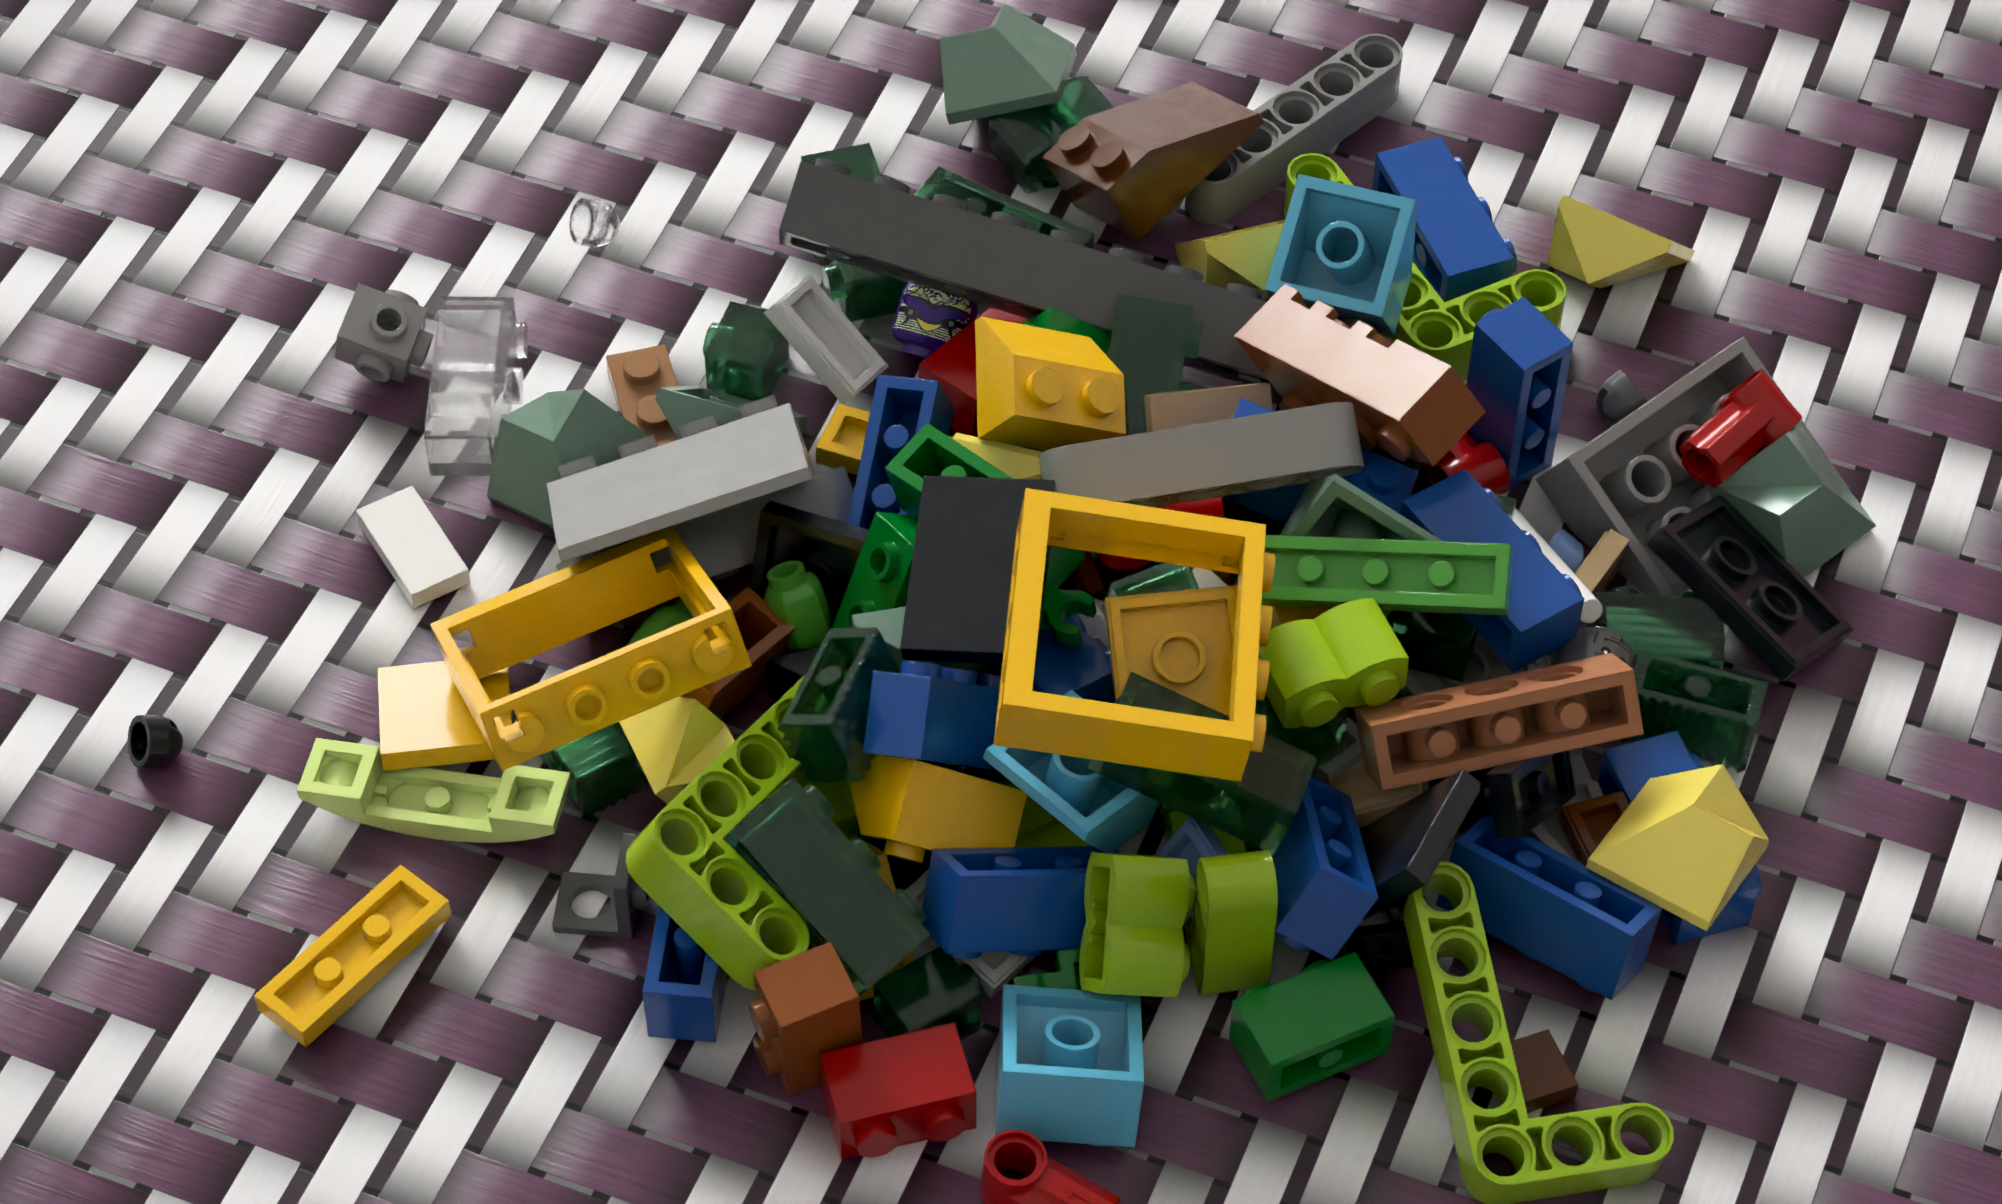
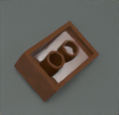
[1042,82,1264,241]

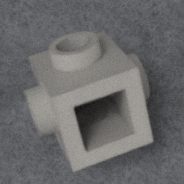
[335,283,434,384]

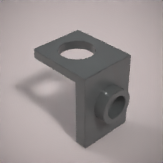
[552,833,650,939]

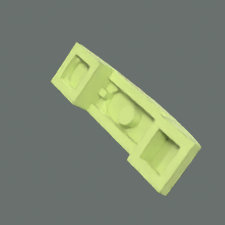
[297,738,572,843]

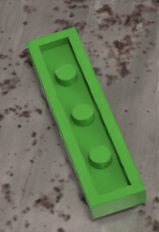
[1261,535,1514,616]

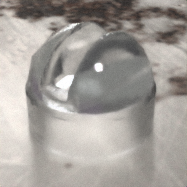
[569,198,620,247]

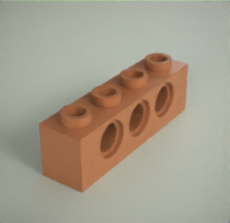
[1354,653,1644,791]

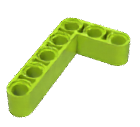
[1284,153,1566,381]
[625,660,864,991]
[1158,772,1278,995]
[1404,862,1674,1204]

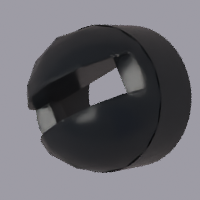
[127,715,183,768]

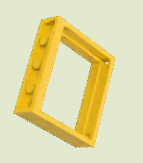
[993,488,1276,782]
[430,526,752,771]

